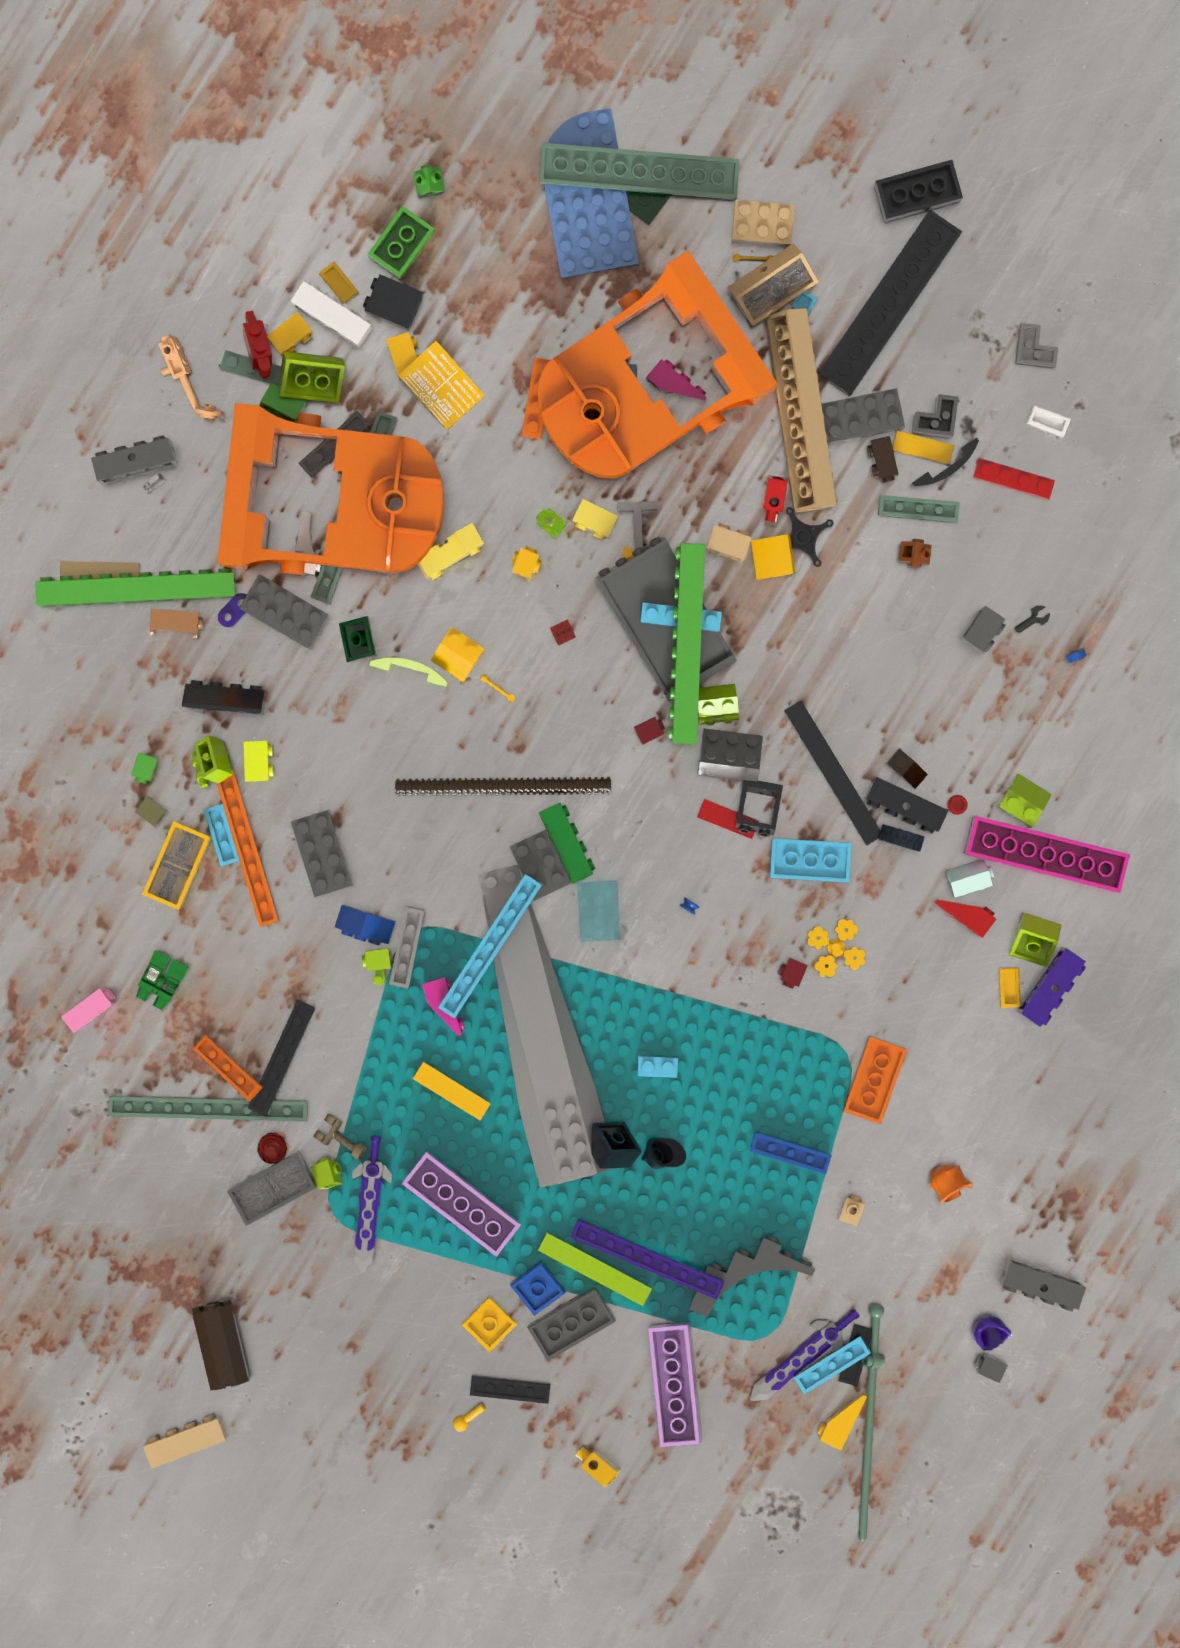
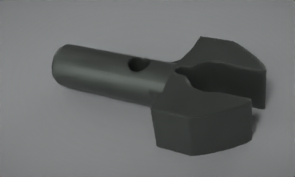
[1015,605,1050,633]

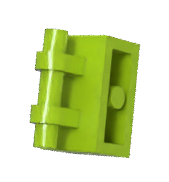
[698,684,739,725]
[192,735,233,788]
[362,948,392,986]

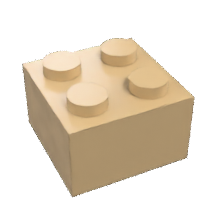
[706,523,752,562]

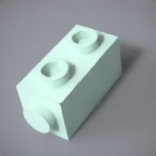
[946,859,994,898]

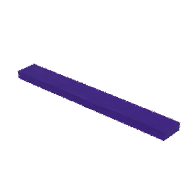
[571,1219,725,1300]

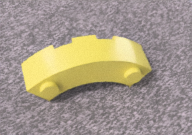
[418,523,484,580]

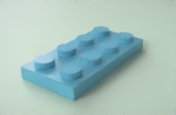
[770,838,852,883]

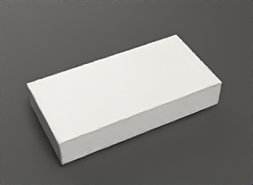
[1026,405,1071,438]

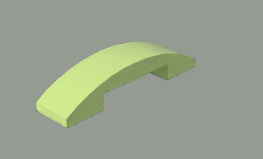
[369,658,447,687]

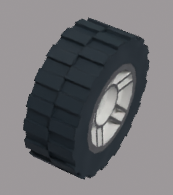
[879,824,925,852]

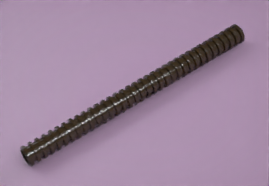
[395,777,611,796]

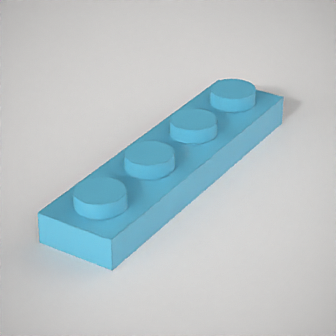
[640,602,722,632]
[794,1336,871,1395]

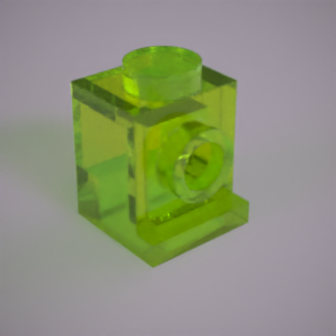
[536,508,567,539]

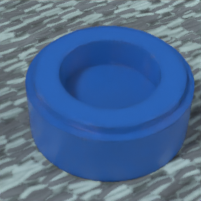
[1066,648,1087,663]

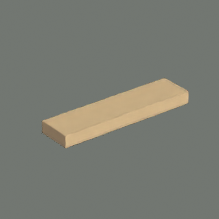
[60,561,140,579]

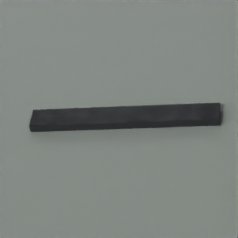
[784,700,881,846]

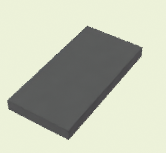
[527,1287,616,1361]

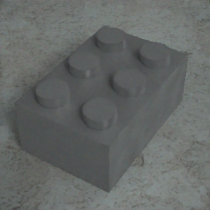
[698,728,763,782]
[510,830,571,900]

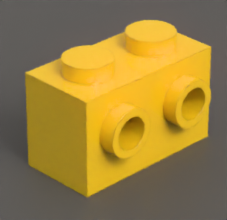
[512,546,542,579]

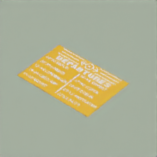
[398,341,485,430]

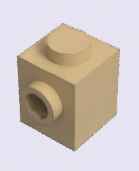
[838,1194,866,1227]

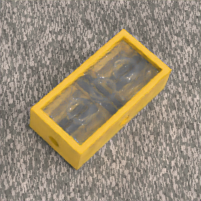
[142,821,212,910]

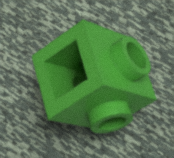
[413,164,445,195]

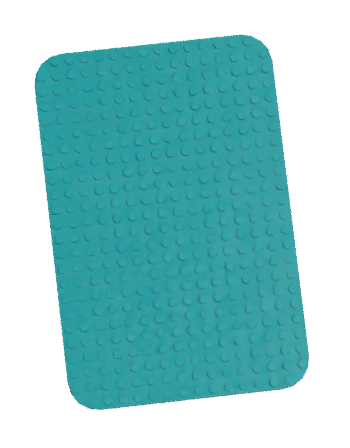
[328,926,852,1341]

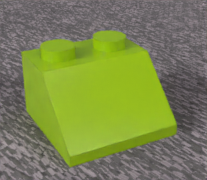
[997,773,1052,828]
[1009,913,1062,967]

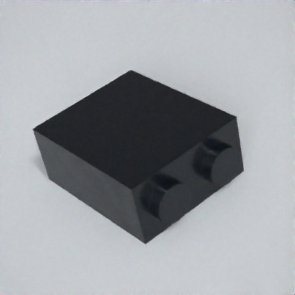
[363,274,424,331]

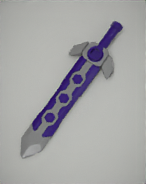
[352,1135,392,1273]
[750,1309,860,1401]

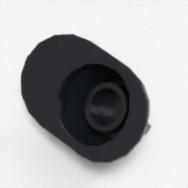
[641,1138,686,1169]

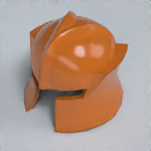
[929,1164,974,1204]

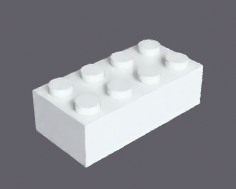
[291,281,372,349]

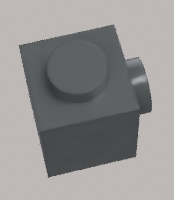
[975,1353,1008,1383]

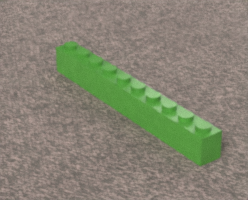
[668,543,705,744]
[35,568,236,606]

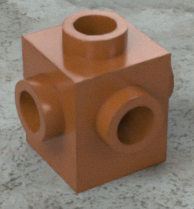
[899,539,932,568]

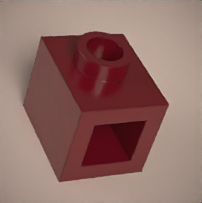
[778,957,808,989]

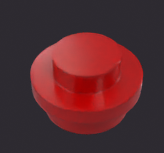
[948,795,968,815]

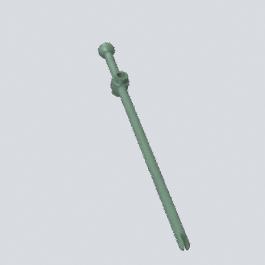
[859,1304,885,1541]

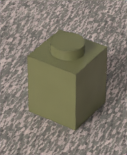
[135,796,168,826]

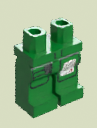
[136,950,190,1010]

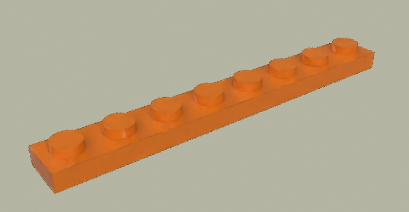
[217,769,279,927]

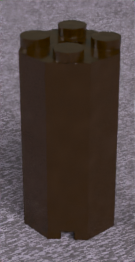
[192,1299,250,1391]

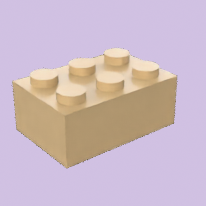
[731,200,795,247]

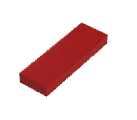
[697,799,759,839]

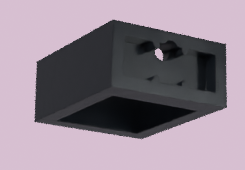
[735,780,783,837]

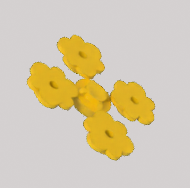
[807,919,866,977]

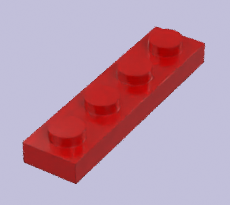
[973,458,1055,500]

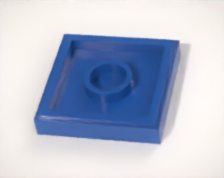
[510,1261,566,1316]

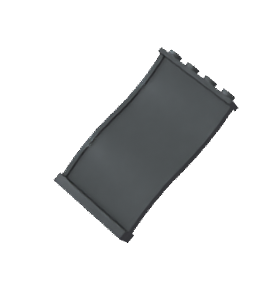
[595,536,737,701]

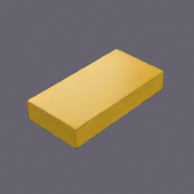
[319,261,359,304]
[999,967,1021,1008]

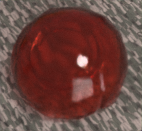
[257,1132,287,1164]

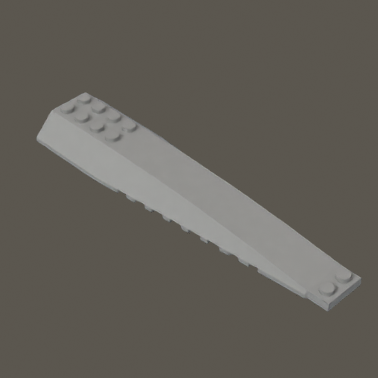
[479,865,613,1187]

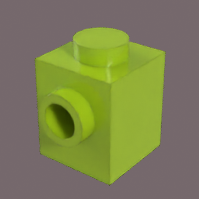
[311,1158,343,1189]

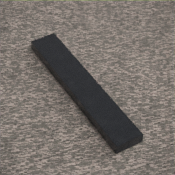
[248,1000,316,1116]

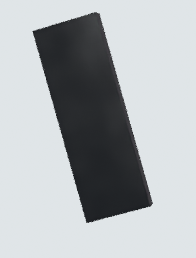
[838,1323,872,1386]

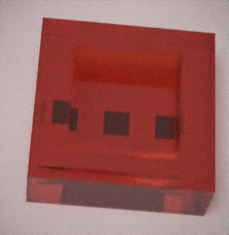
[550,619,576,646]

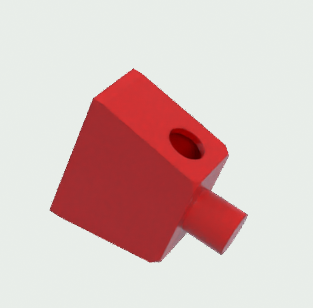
[763,475,788,522]

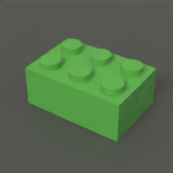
[368,206,435,280]

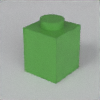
[131,753,159,784]

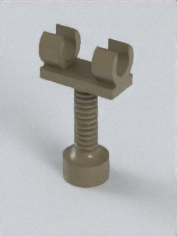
[313,1114,367,1160]

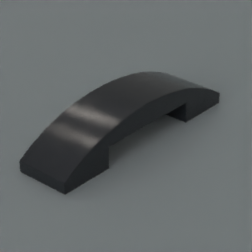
[910,438,979,488]

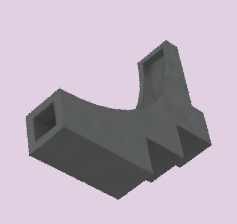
[688,1235,815,1317]

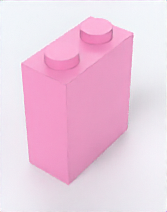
[62,987,116,1033]

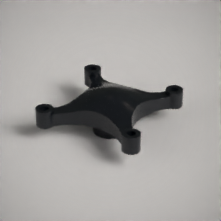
[786,507,834,567]

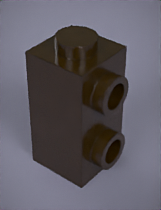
[867,436,899,483]

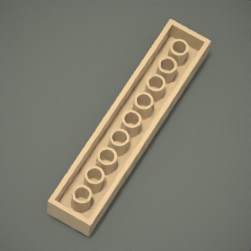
[765,308,837,513]

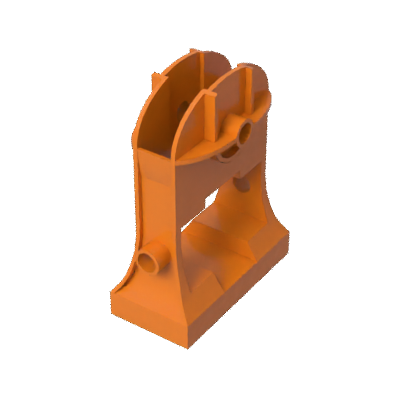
[538,250,778,478]
[217,403,444,575]

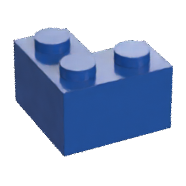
[335,905,395,945]

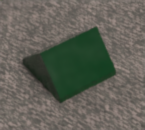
[339,616,377,662]

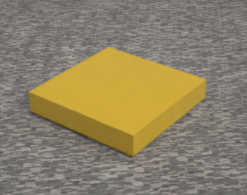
[751,534,796,580]
[461,1296,517,1352]

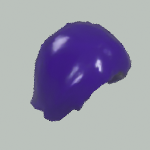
[973,1315,1012,1351]

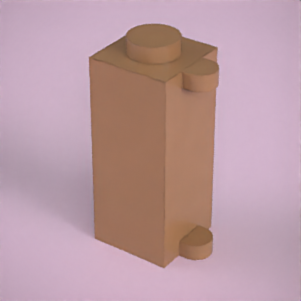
[149,609,203,639]

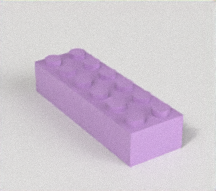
[402,1151,521,1257]
[648,1322,702,1447]

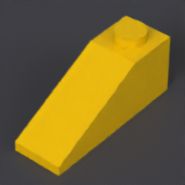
[817,1393,867,1450]

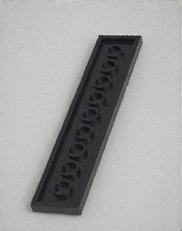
[818,210,963,396]

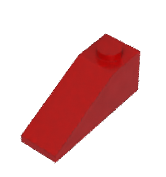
[933,899,997,938]

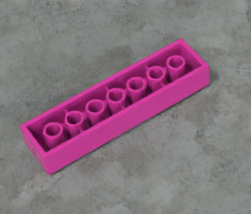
[964,816,1130,893]

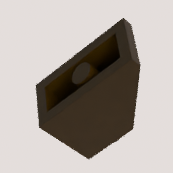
[885,748,928,789]

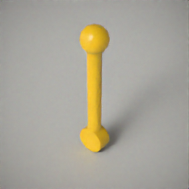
[733,254,773,262]
[480,674,515,702]

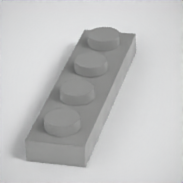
[389,907,425,988]

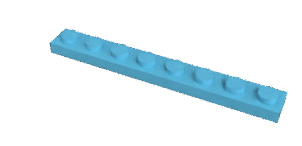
[438,874,542,1019]

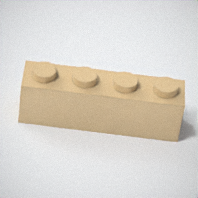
[143,1415,227,1469]

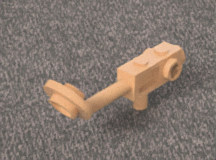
[159,334,223,419]

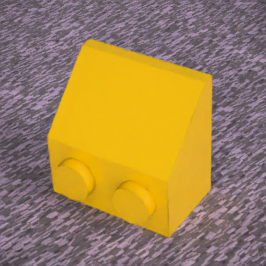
[430,626,485,682]

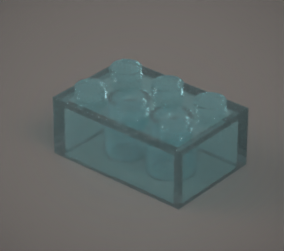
[578,880,620,942]

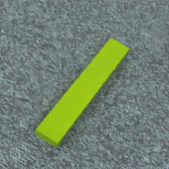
[538,1232,652,1306]

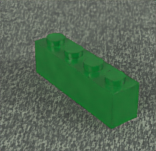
[538,803,595,884]

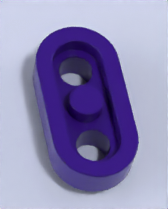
[218,593,246,627]

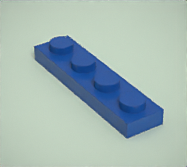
[750,1132,832,1174]

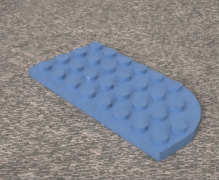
[544,108,639,279]

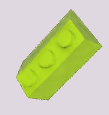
[280,351,345,403]

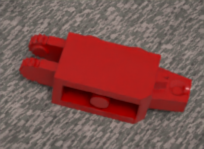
[243,310,272,379]

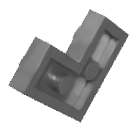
[1016,323,1058,368]

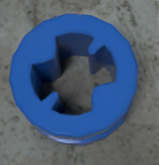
[680,898,700,915]

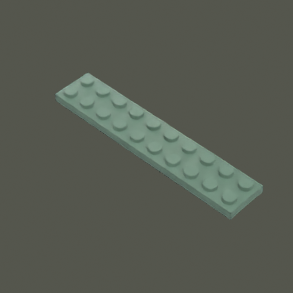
[539,143,739,200]

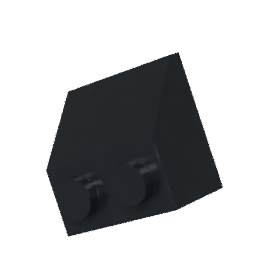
[591,1122,642,1169]

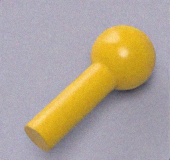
[453,1403,486,1432]

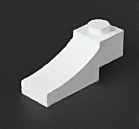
[295,511,321,575]

